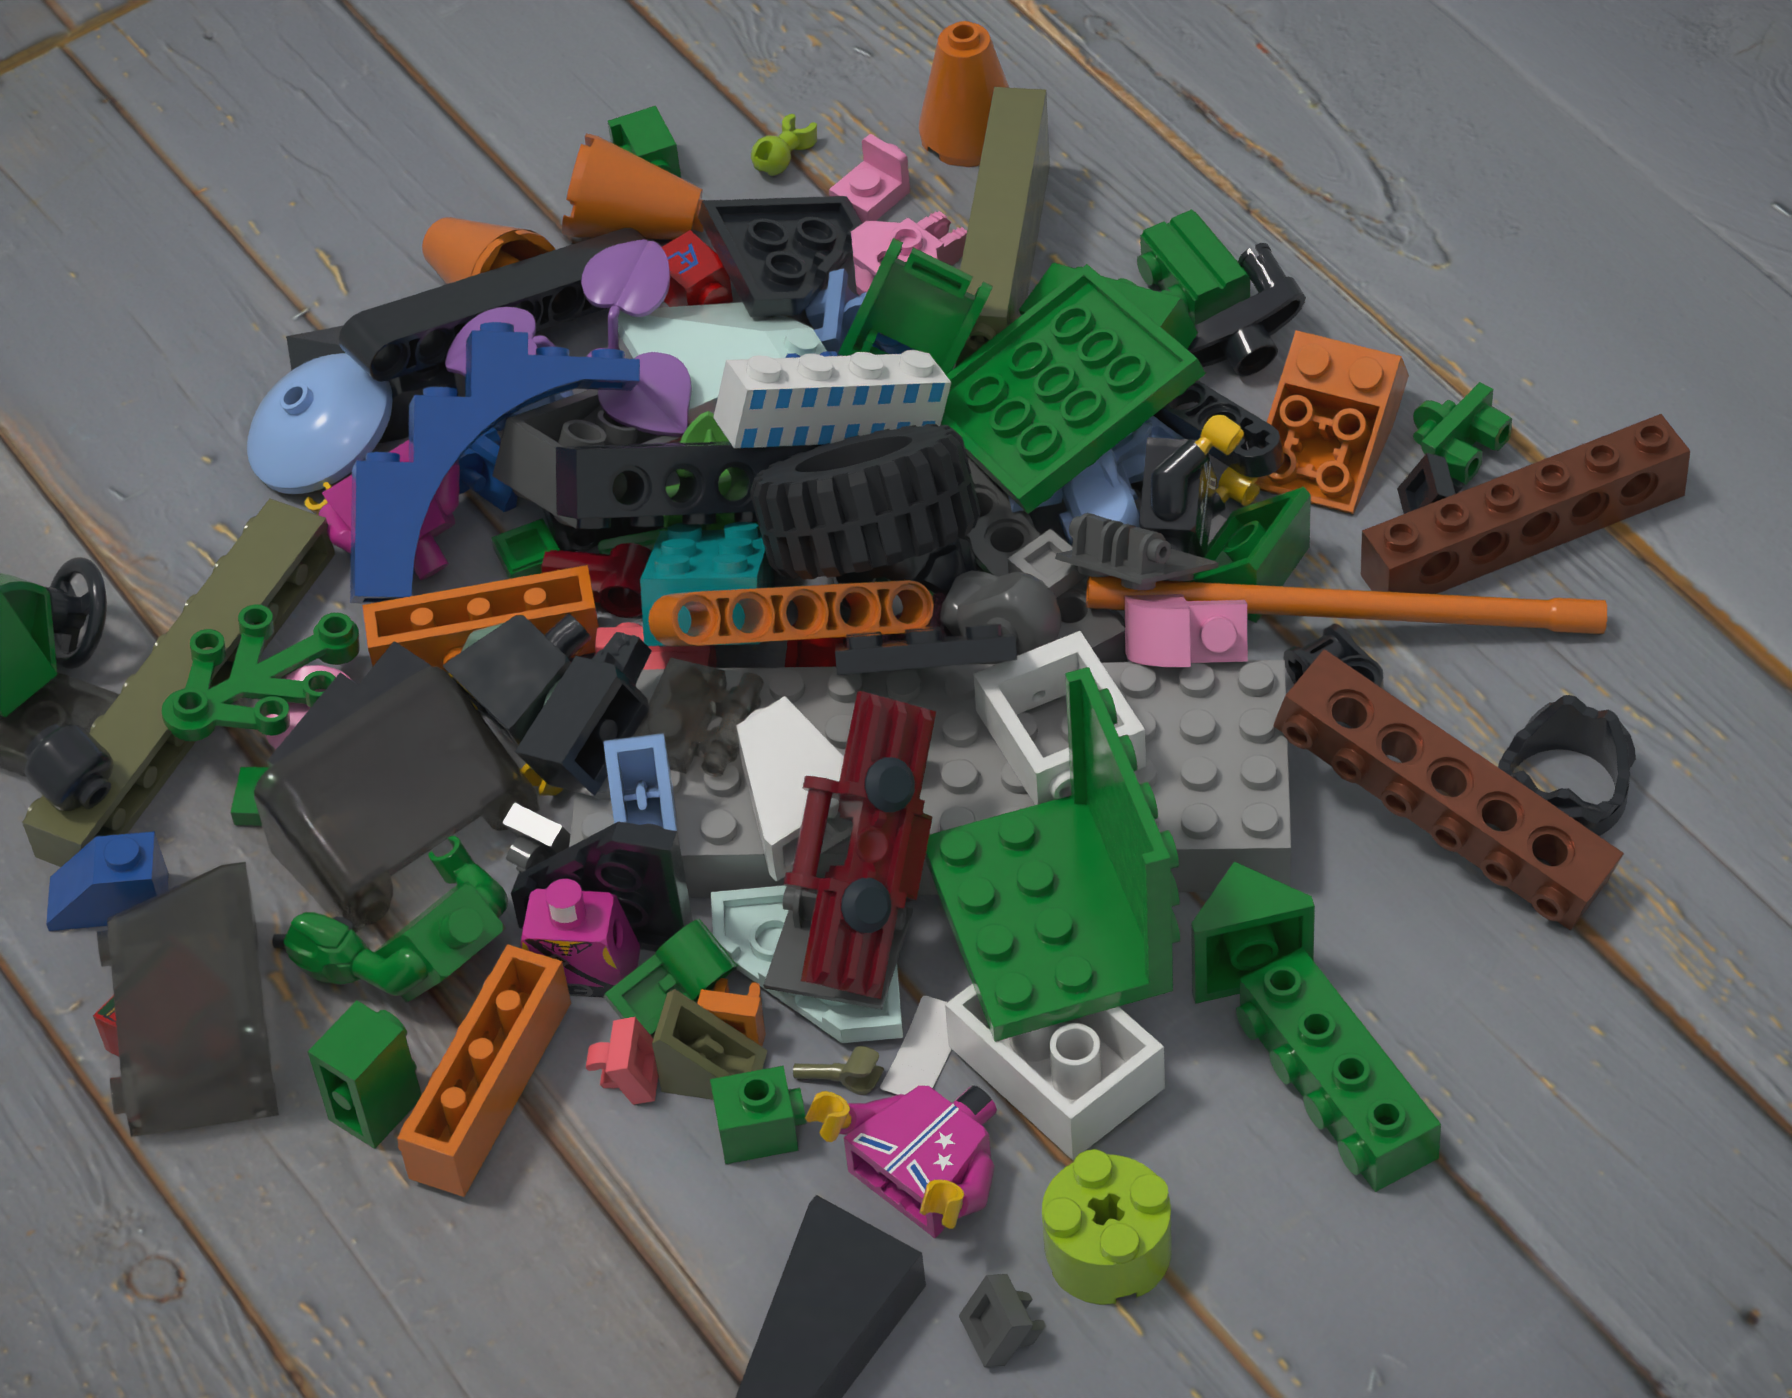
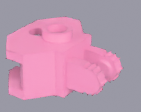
[851,211,967,295]

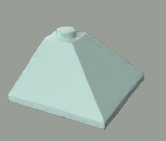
[618,302,827,423]

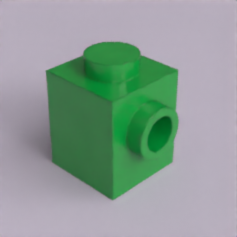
[710,1065,807,1164]

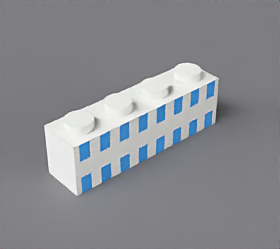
[713,350,951,448]

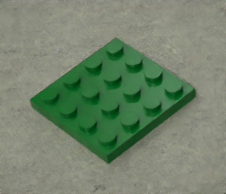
[940,264,1206,514]

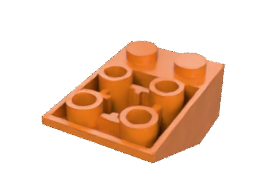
[1255,330,1409,514]

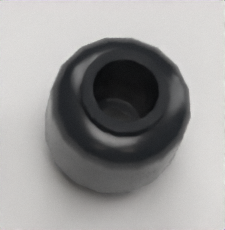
[25,724,113,811]

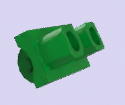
[1413,382,1512,484]

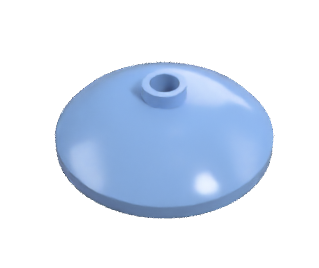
[247,353,393,494]

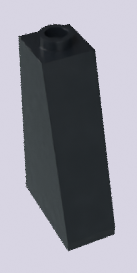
[735,1195,926,1398]

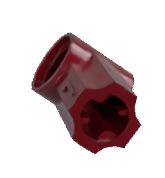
[541,543,652,618]

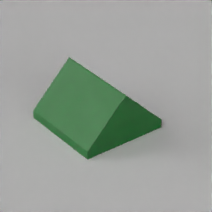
[1185,487,1311,623]
[1191,861,1315,1004]

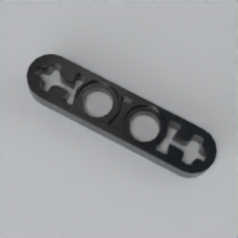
[1153,380,1285,478]

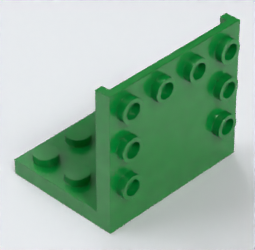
[925,667,1180,1042]

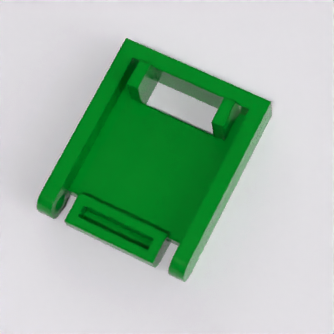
[838,238,993,375]

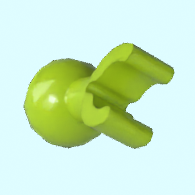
[751,114,817,176]

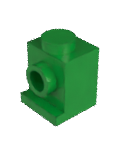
[608,105,681,178]

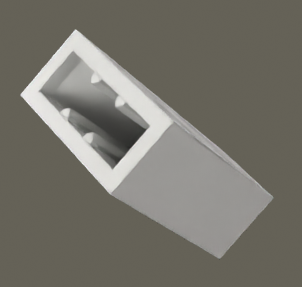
[736,696,853,882]

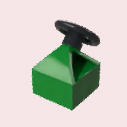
[0,557,107,717]

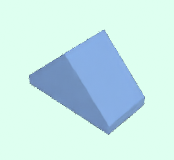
[603,733,677,831]

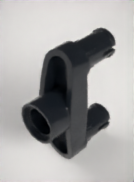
[1187,243,1306,376]

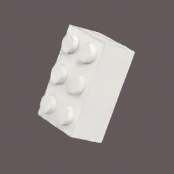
[945,984,1165,1160]

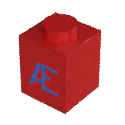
[662,230,733,307]

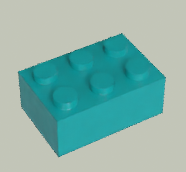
[640,522,775,646]

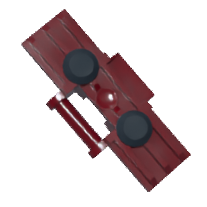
[783,691,937,999]

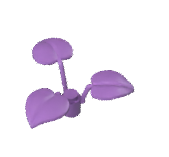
[445,239,692,437]

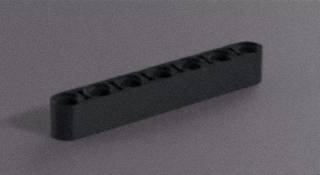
[339,227,648,382]

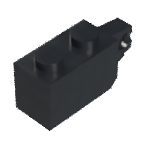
[515,632,652,797]

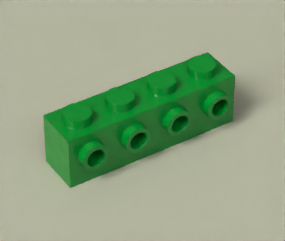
[1236,947,1441,1192]

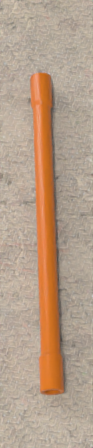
[1086,576,1607,634]

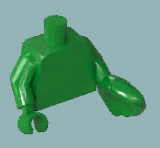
[284,836,508,1003]

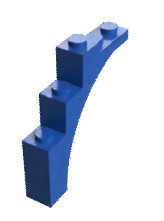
[350,322,640,604]

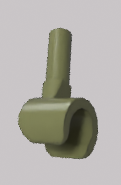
[793,1046,884,1095]

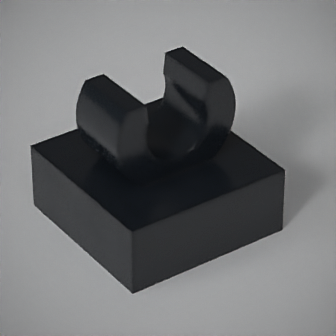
[1397,453,1463,514]

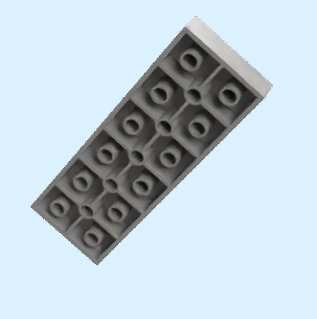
[569,660,1291,898]

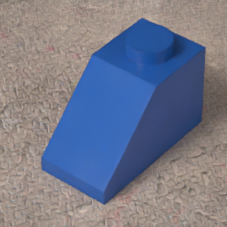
[46,831,169,931]

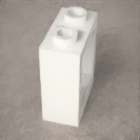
[973,631,1146,805]

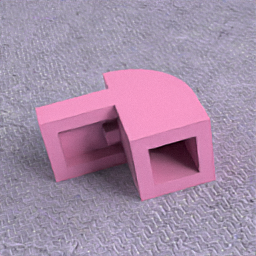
[1125,594,1248,667]

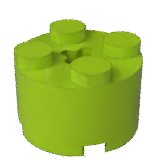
[1042,1149,1172,1305]

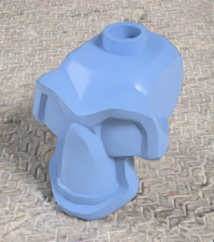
[1059,423,1154,546]

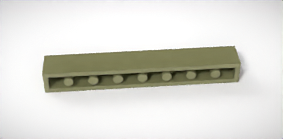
[22,498,335,867]

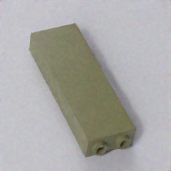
[956,87,1051,366]

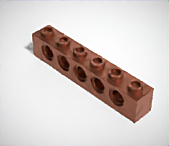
[1360,414,1690,594]
[1273,649,1624,931]

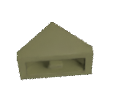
[652,989,768,1100]

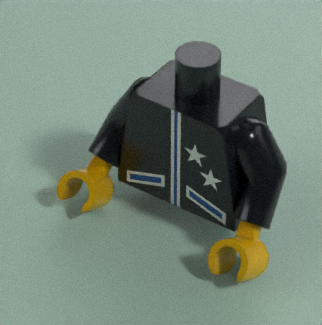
[1139,415,1260,581]

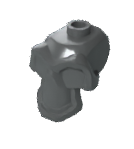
[940,570,1061,665]

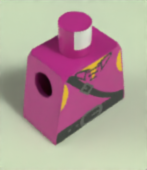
[521,879,641,998]

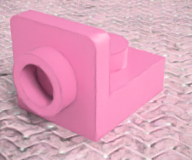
[829,134,910,223]

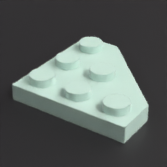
[711,885,903,1043]

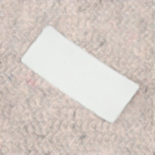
[880,996,951,1095]

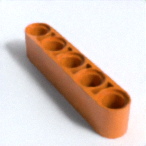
[648,580,934,647]

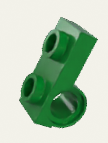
[604,919,738,1036]

